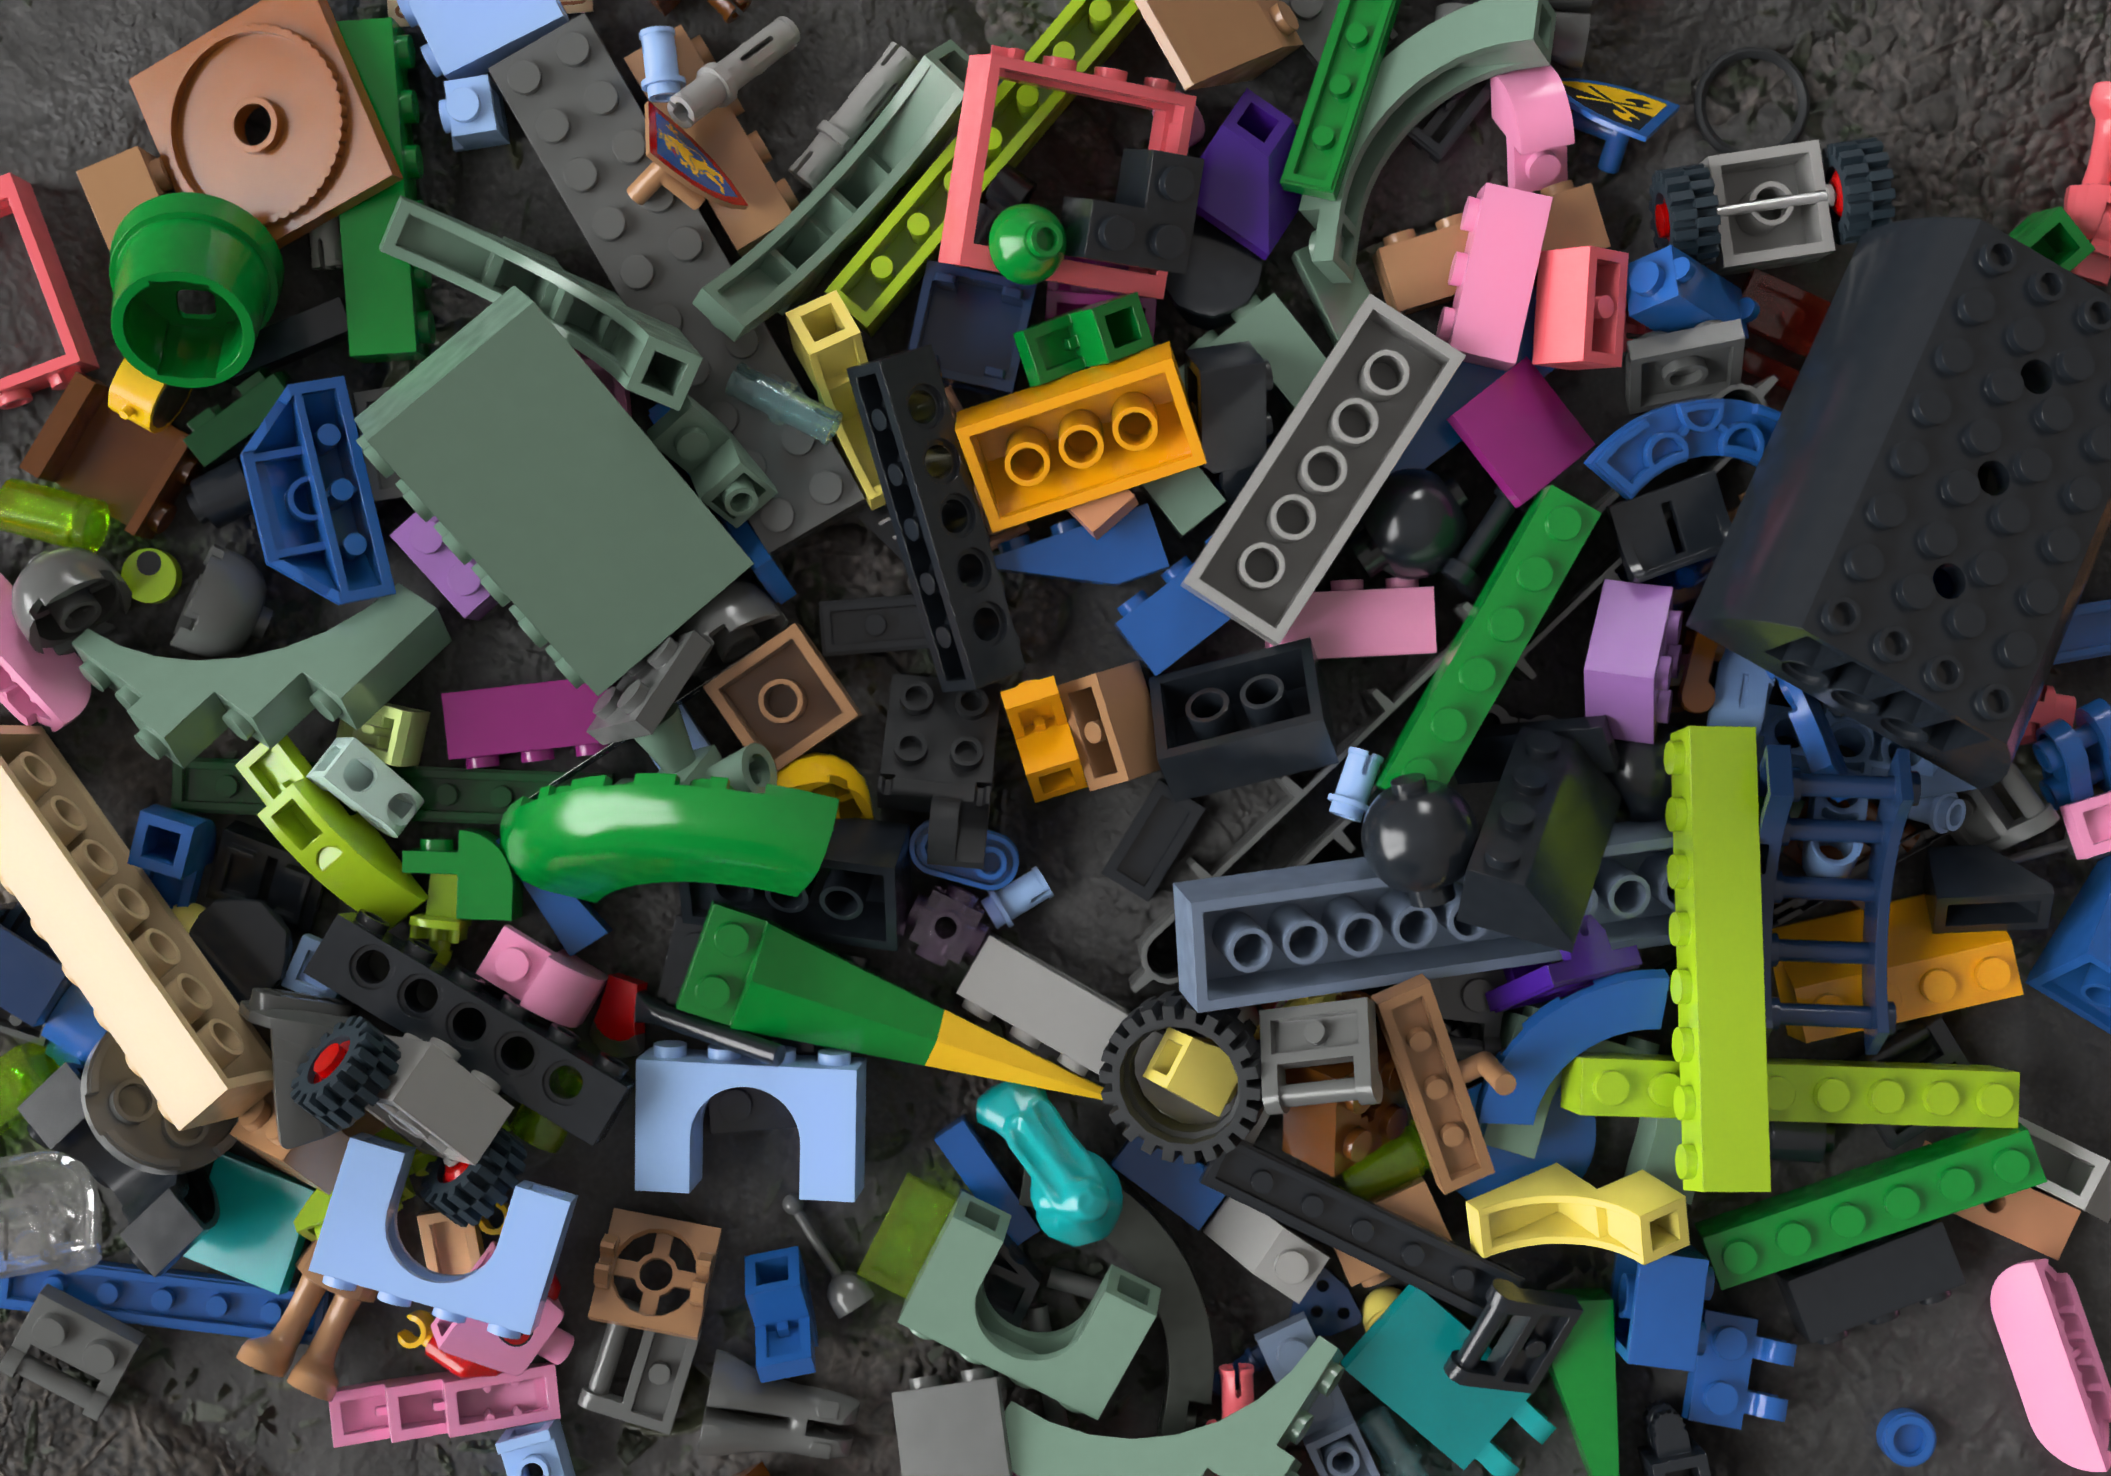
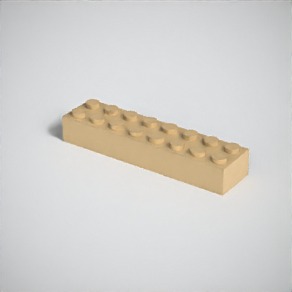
[0,725,273,1131]

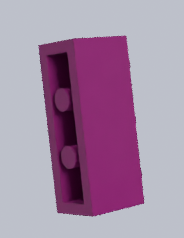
[441,679,617,769]

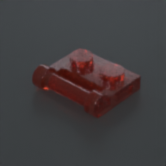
[1742,268,1831,391]

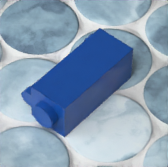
[1626,245,1760,340]

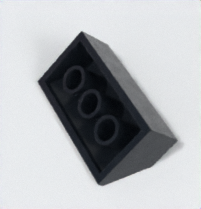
[1457,725,1622,953]

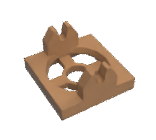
[588,1208,722,1340]

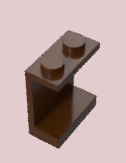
[19,372,204,539]

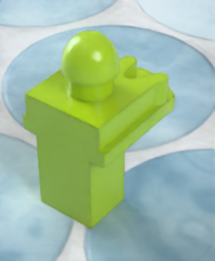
[409,874,472,966]

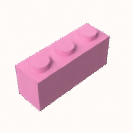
[1436,182,1553,371]
[1265,577,1437,659]

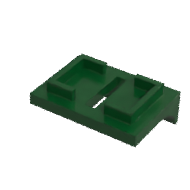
[183,368,292,467]

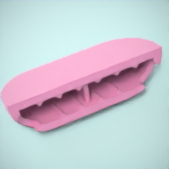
[0,573,91,732]
[1990,1259,2111,1472]

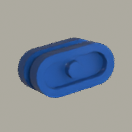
[2032,698,2111,810]
[909,819,1019,891]

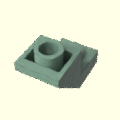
[647,394,778,528]

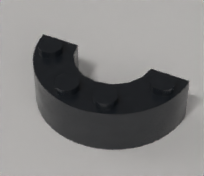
[17,1062,220,1277]

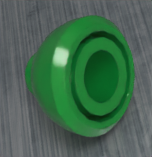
[989,204,1067,285]

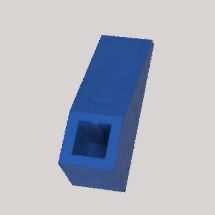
[993,503,1169,587]

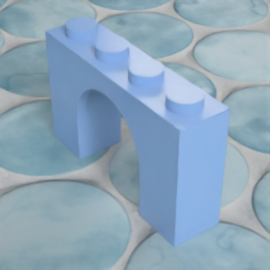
[396,0,570,80]
[635,1040,867,1202]
[308,1132,578,1339]

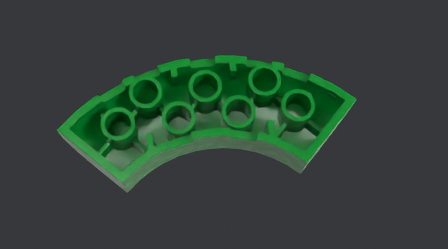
[500,773,839,903]

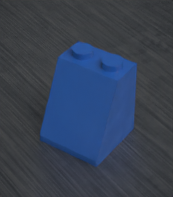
[2025,855,2111,1035]

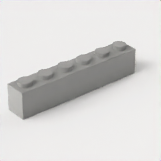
[956,931,1270,1144]

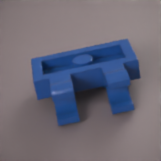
[1681,1308,1797,1430]

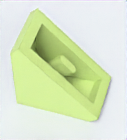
[336,703,430,767]

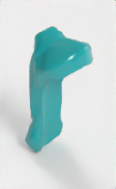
[976,1081,1123,1247]

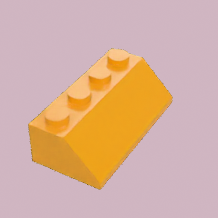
[955,341,1207,533]
[1772,894,2024,1043]

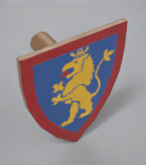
[626,101,749,210]

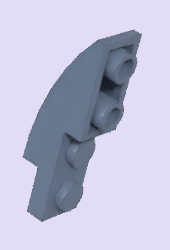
[1254,1311,1380,1476]

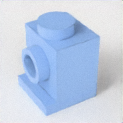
[439,74,510,152]
[495,1419,576,1476]

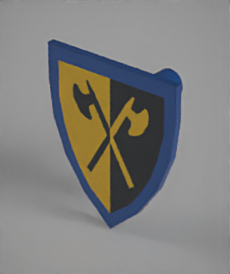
[1560,78,1680,174]

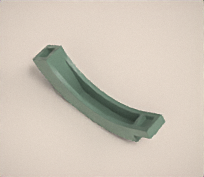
[1299,0,1557,284]

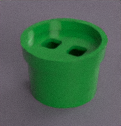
[109,192,284,388]

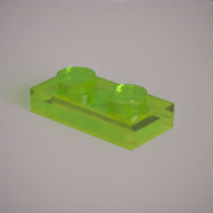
[857,1172,956,1299]

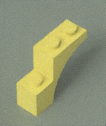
[785,290,886,511]
[1142,992,1342,1117]
[1465,1163,1690,1265]

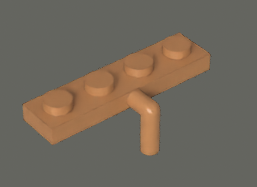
[1370,974,1517,1195]

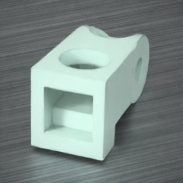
[306,737,424,838]

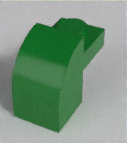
[1013,292,1154,387]
[402,828,524,921]

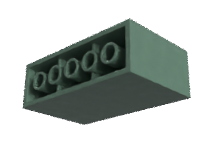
[354,285,754,696]

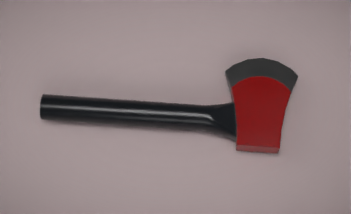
[589,973,786,1067]

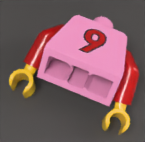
[397,1202,574,1378]

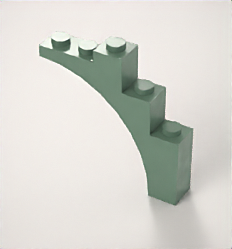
[692,39,969,342]
[379,195,703,411]
[71,583,452,769]
[1004,1336,1345,1476]

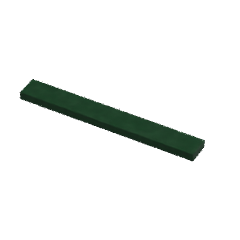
[171,757,615,824]

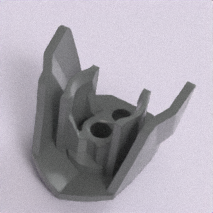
[239,987,405,1149]

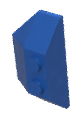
[240,376,396,605]

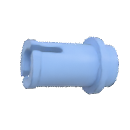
[639,26,686,103]
[1327,746,1384,822]
[1907,793,1966,834]
[980,866,1054,929]

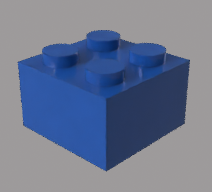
[1610,1244,1715,1372]

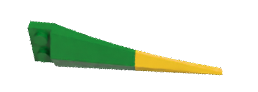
[676,900,1104,1100]

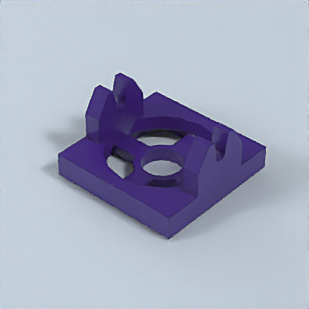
[1485,914,1643,1013]

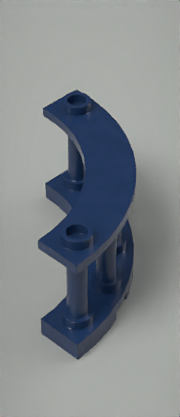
[1758,744,1921,1055]

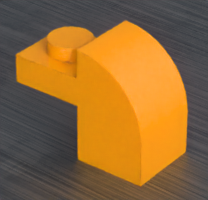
[1000,675,1088,803]

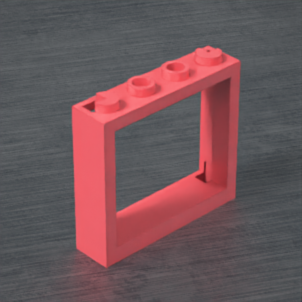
[938,45,1197,300]
[0,172,100,410]

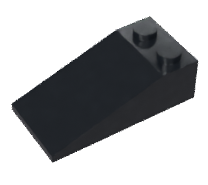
[678,817,912,951]

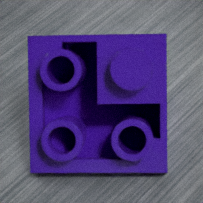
[1196,88,1302,261]

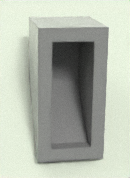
[2018,1117,2111,1223]
[1203,1195,1330,1304]

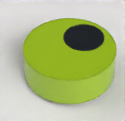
[121,548,182,604]

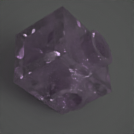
[905,883,989,967]

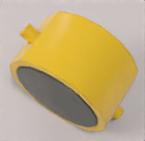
[108,358,193,434]

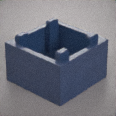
[908,260,1037,398]
[0,901,72,1027]

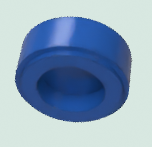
[1876,1407,1937,1467]

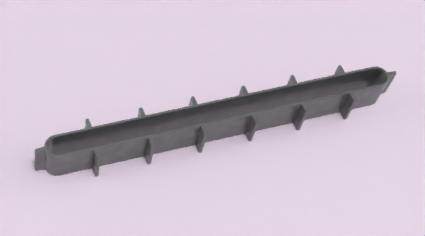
[1128,375,1778,993]

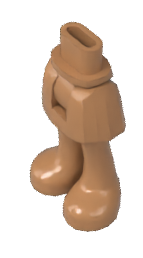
[236,1240,378,1402]

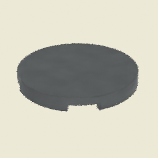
[80,1032,239,1175]

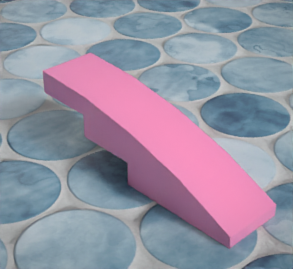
[329,1362,561,1448]

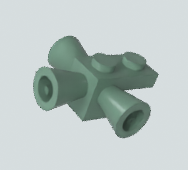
[615,703,777,793]

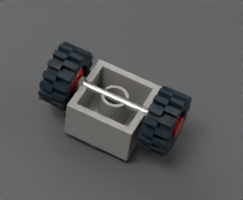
[1649,137,1896,276]
[290,1016,527,1227]

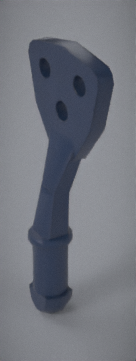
[1212,1266,1362,1397]

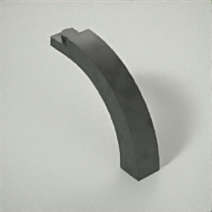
[1019,1168,1214,1437]

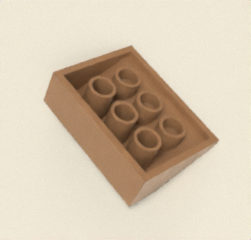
[1134,0,1304,91]

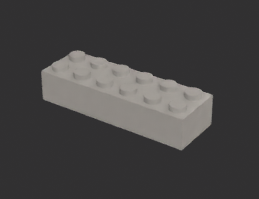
[1180,293,1466,646]

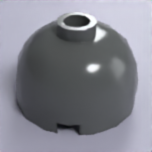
[170,543,273,658]
[11,547,132,655]
[674,578,788,682]

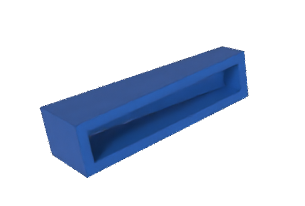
[496,838,613,957]
[934,1114,1040,1245]

